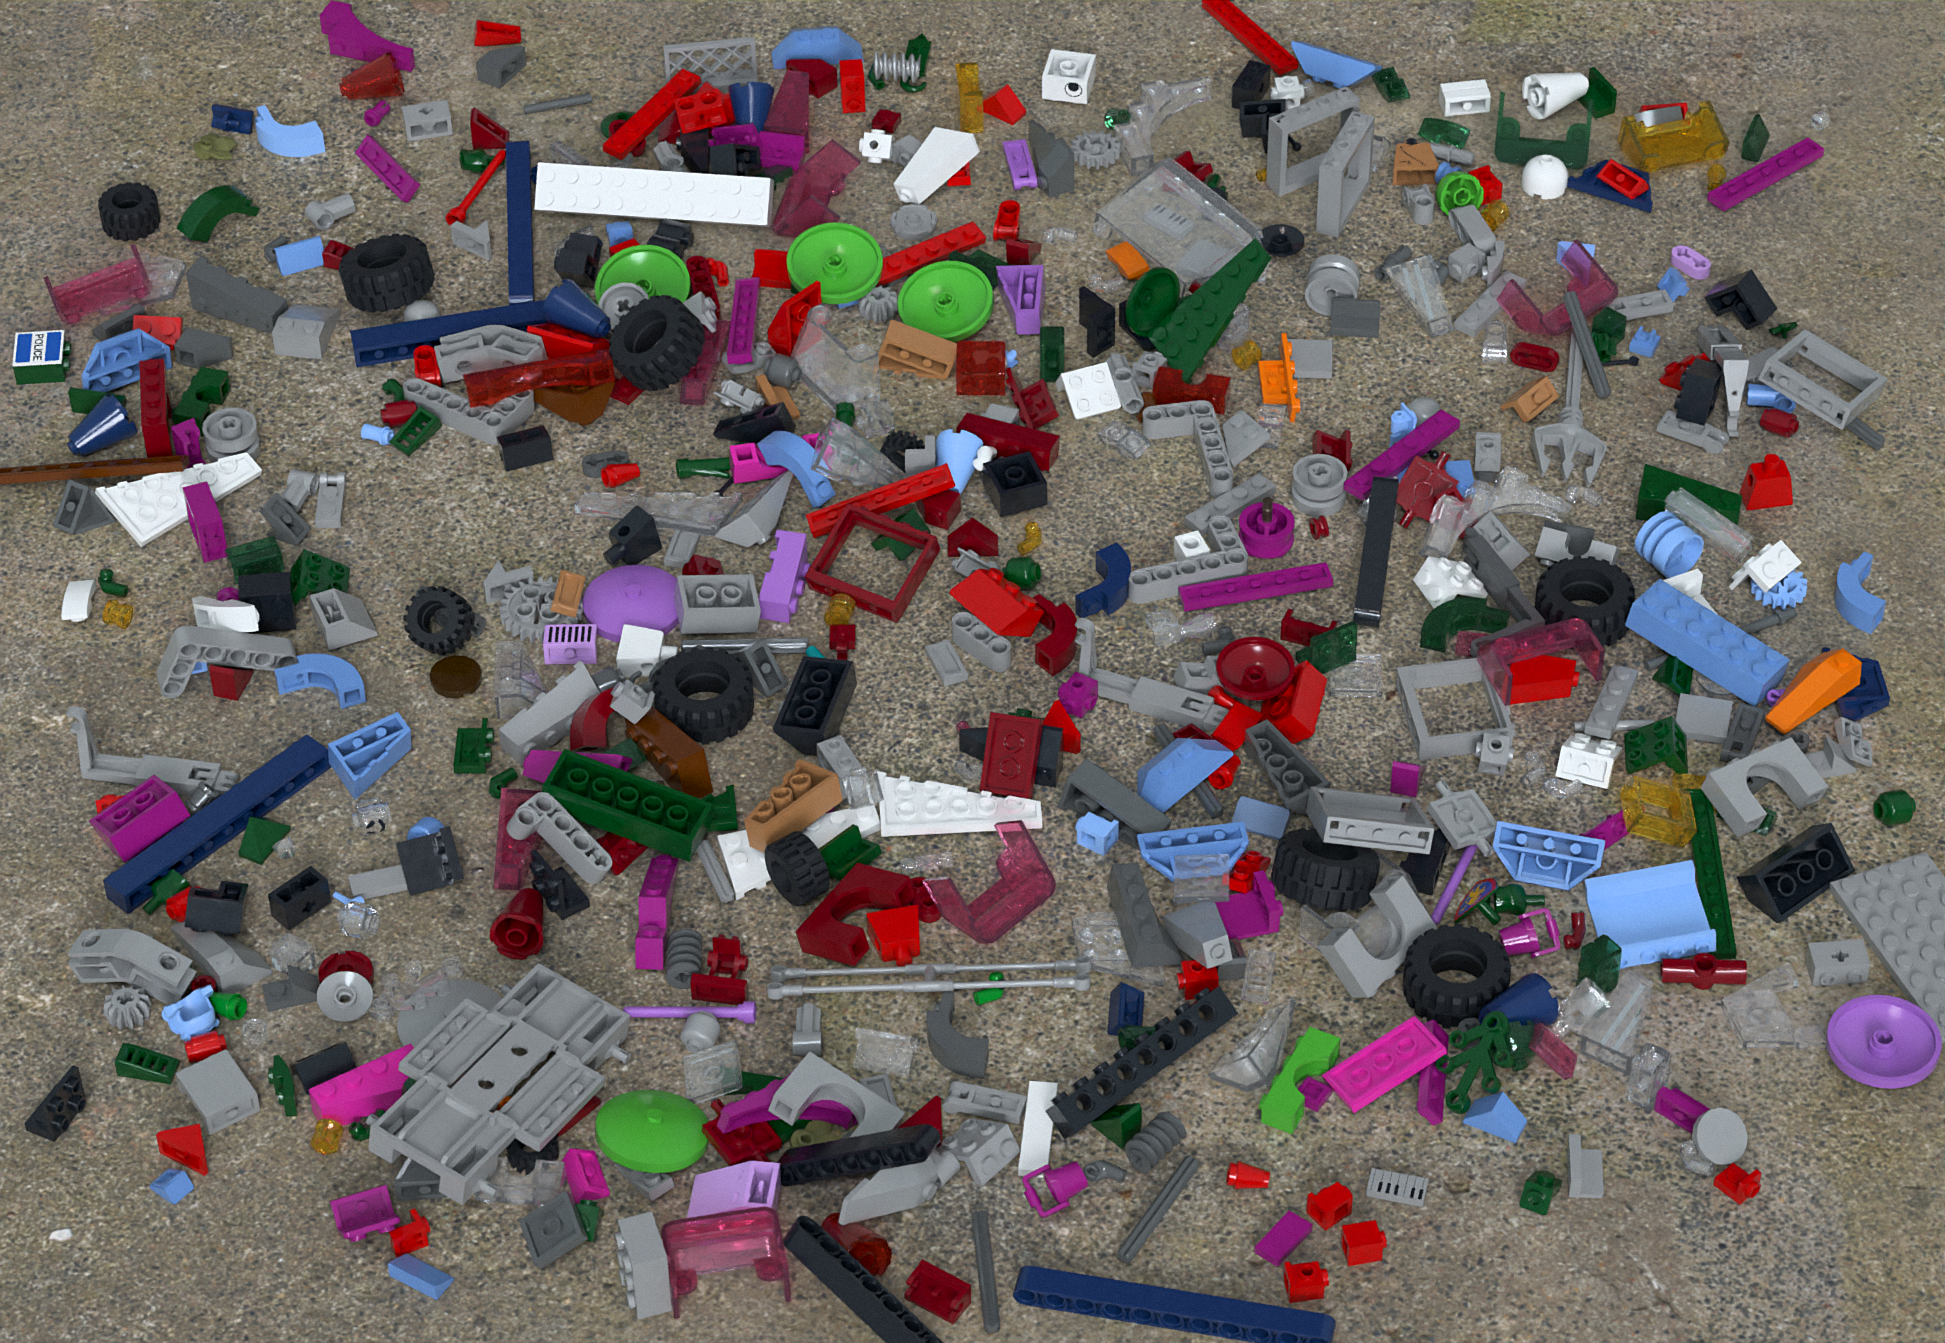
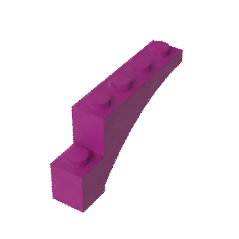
[319,0,415,72]
[635,855,679,970]
[717,1071,858,1134]

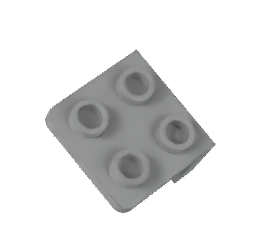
[936,1118,1021,1186]

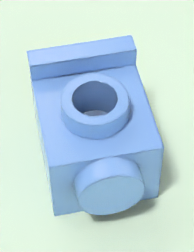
[1075,812,1119,856]

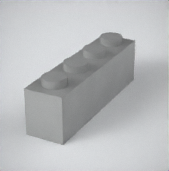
[499,661,599,765]

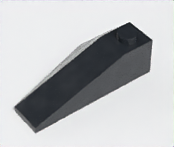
[959,725,1063,788]

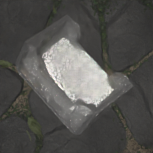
[790,303,880,412]

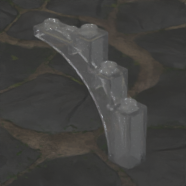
[1114,76,1211,177]
[1418,465,1572,558]

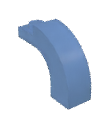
[757,431,836,507]
[1834,551,1886,634]
[274,653,366,709]

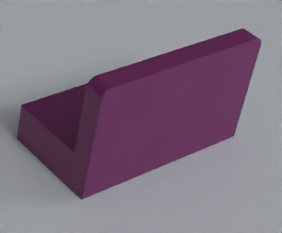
[1654,1086,1711,1134]

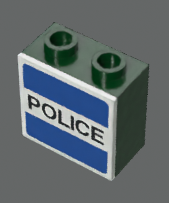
[12,330,72,385]

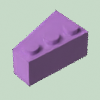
[759,530,811,623]

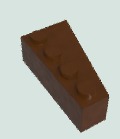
[625,706,713,799]

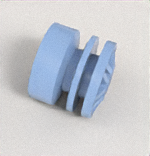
[1634,511,1704,578]

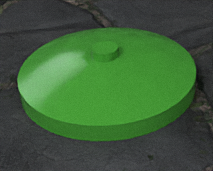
[787,223,883,304]
[595,245,691,305]
[898,261,994,342]
[595,1090,709,1173]

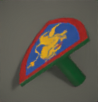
[1454,878,1501,925]

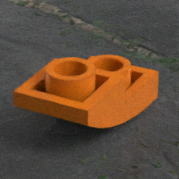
[1106,241,1150,280]

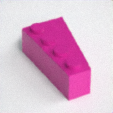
[308,1043,414,1130]

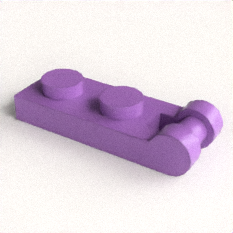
[1003,139,1037,190]

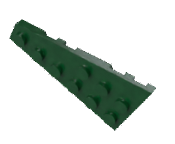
[1147,238,1272,387]

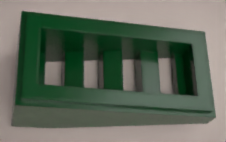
[389,406,442,457]
[115,1042,180,1084]

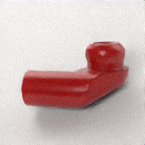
[706,257,729,287]

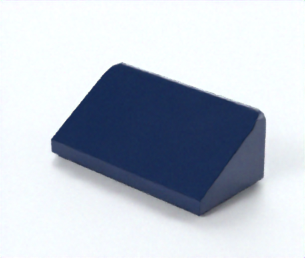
[1107,982,1145,1037]

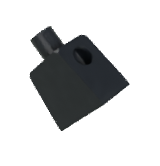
[603,505,662,565]

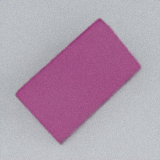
[561,1148,610,1204]

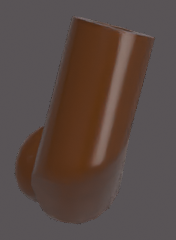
[1136,392,1158,424]

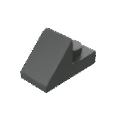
[259,492,311,546]
[262,965,319,1012]

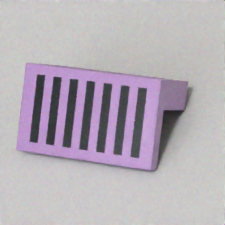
[543,624,597,664]

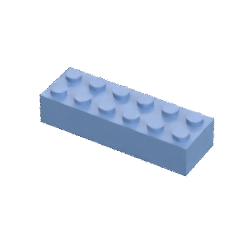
[1625,579,1790,707]

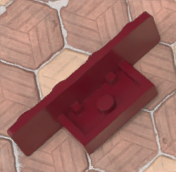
[1005,367,1059,430]

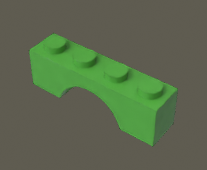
[1259,1027,1341,1134]

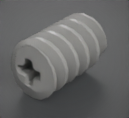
[873,51,921,83]

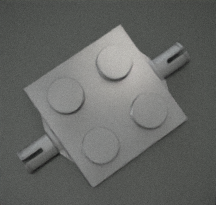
[1427,780,1497,857]

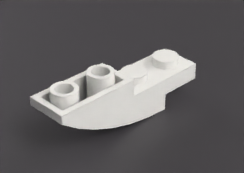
[192,596,259,632]

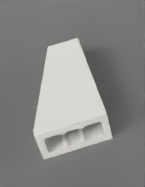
[894,127,980,204]

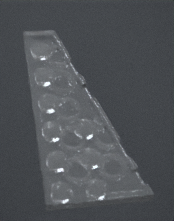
[574,492,743,536]

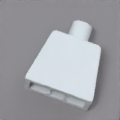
[616,624,679,677]

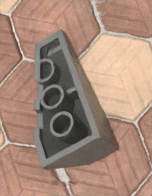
[1029,120,1074,198]

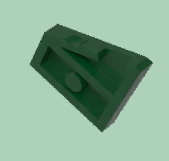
[702,785,738,832]

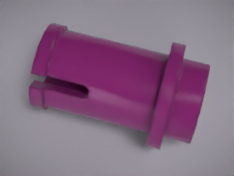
[364,100,391,126]

